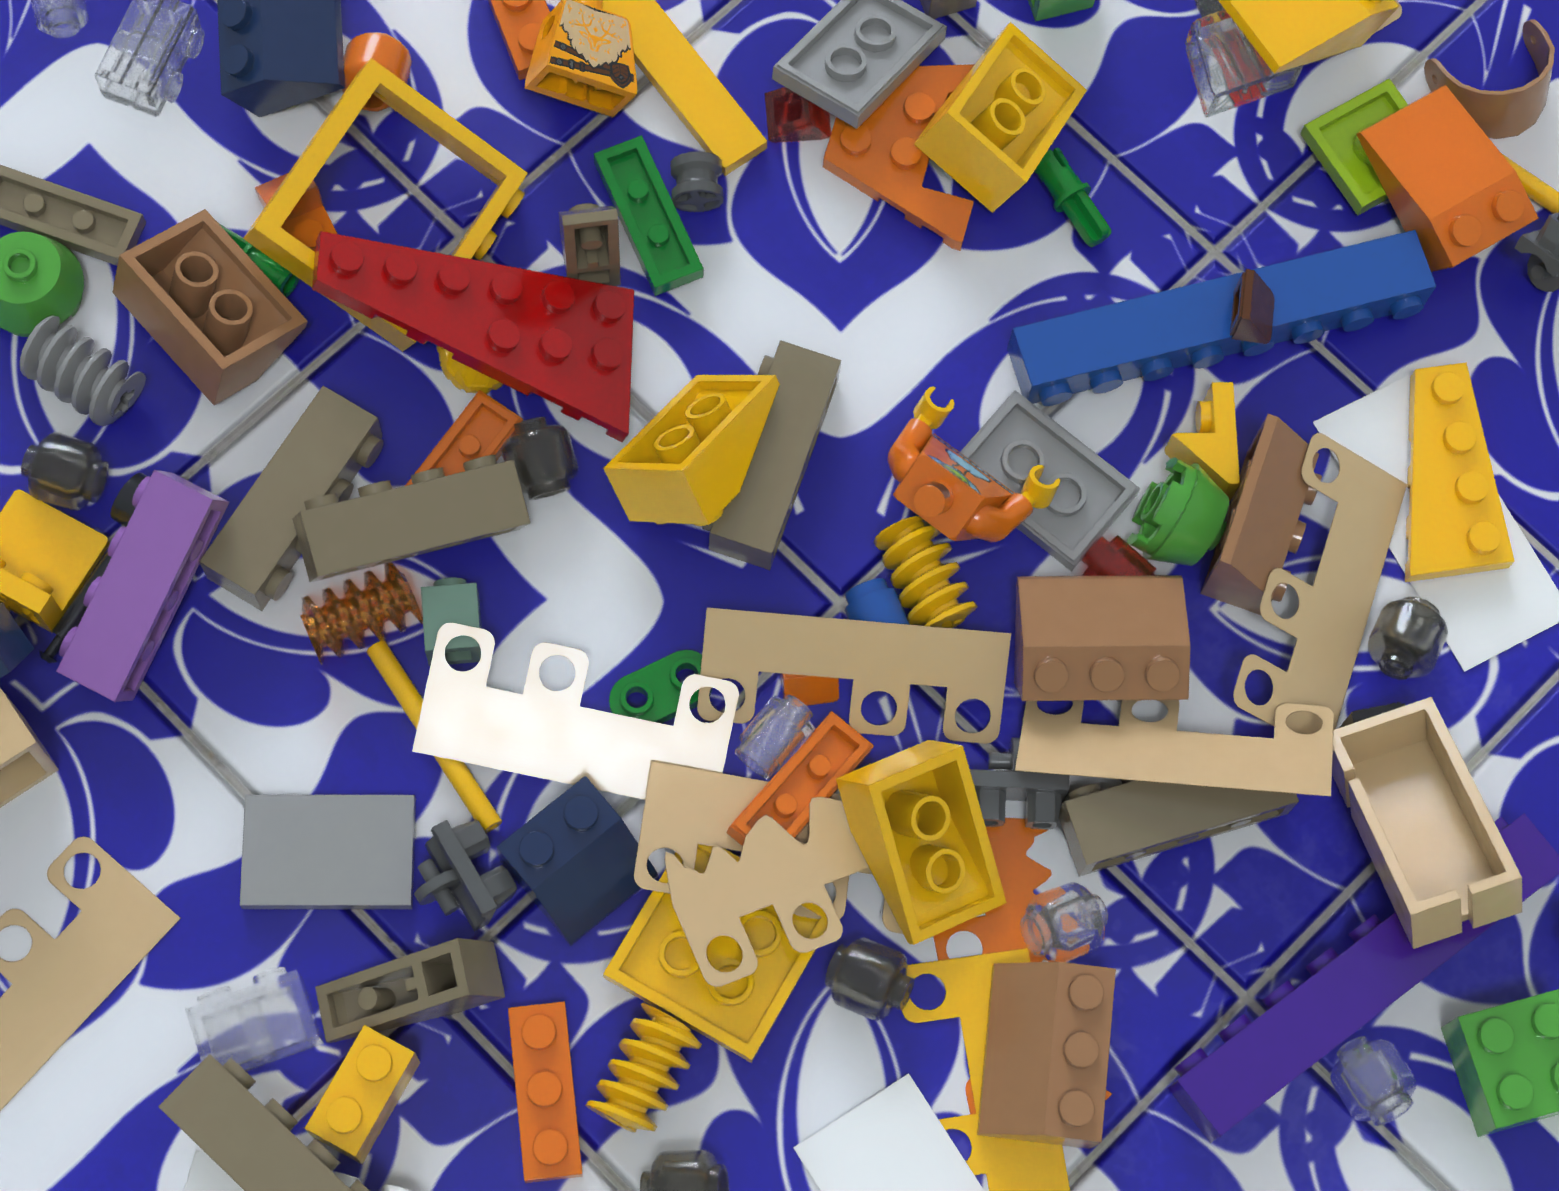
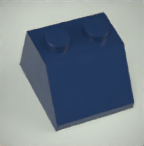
[217,0,345,117]
[497,776,658,946]

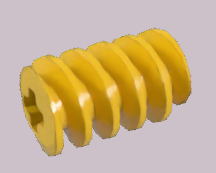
[874,516,977,628]
[586,1003,702,1133]

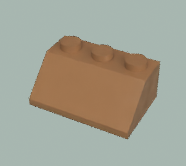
[112,209,307,405]
[1200,414,1322,615]
[1014,575,1190,701]
[977,962,1116,1149]

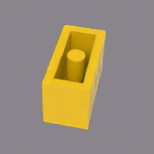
[304,1025,420,1164]

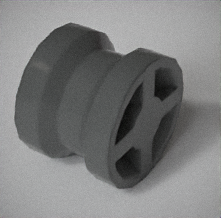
[670,151,723,212]

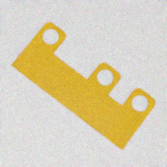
[897,948,1070,1191]

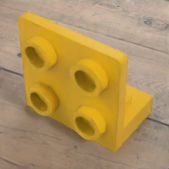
[0,489,110,633]

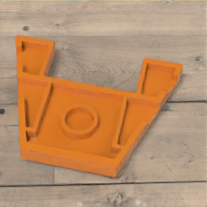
[823,64,975,251]

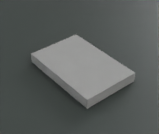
[772,0,947,129]
[960,390,1140,572]
[240,794,416,909]

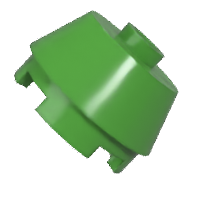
[0,231,84,337]
[1127,457,1229,566]

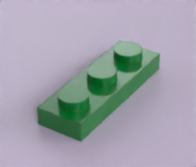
[593,135,704,296]

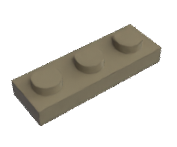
[0,165,146,266]

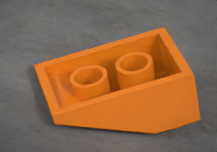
[1356,85,1539,272]

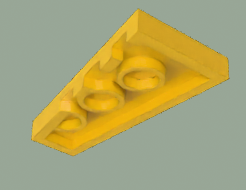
[1405,362,1515,582]

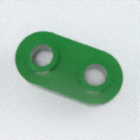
[609,650,713,724]

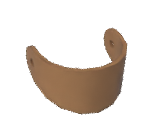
[1424,19,1555,139]

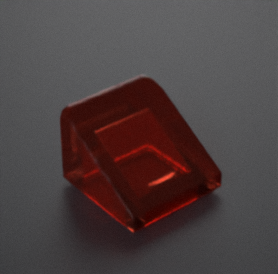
[765,87,831,143]

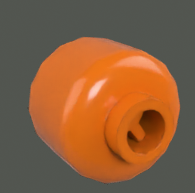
[342,32,412,111]

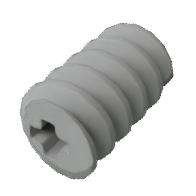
[20,315,146,426]

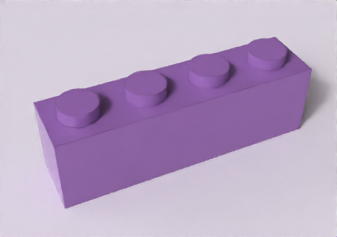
[56,470,229,702]

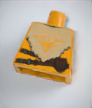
[525,0,637,117]

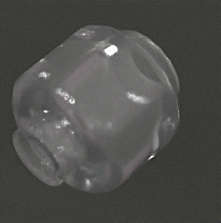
[1020,882,1108,962]
[1330,1036,1417,1126]

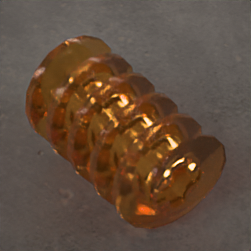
[300,562,423,665]

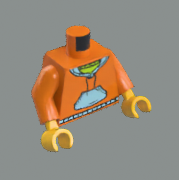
[887,386,1060,542]

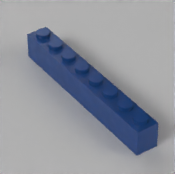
[1007,230,1436,406]

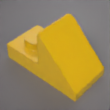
[1164,382,1240,502]

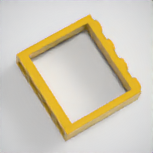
[243,58,528,352]

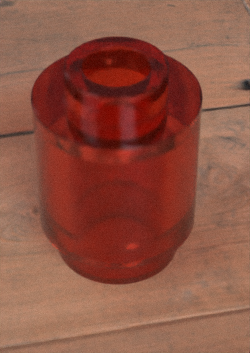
[1081,535,1157,576]

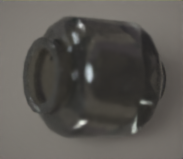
[501,417,579,500]
[21,432,109,511]
[1367,597,1448,680]
[825,937,914,1021]
[640,1149,729,1191]

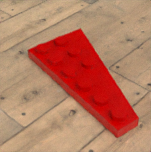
[312,231,634,442]

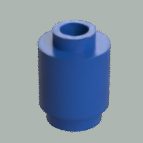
[845,578,910,625]

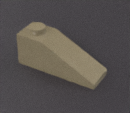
[558,203,621,286]
[315,938,505,1043]

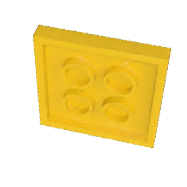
[603,844,837,1063]

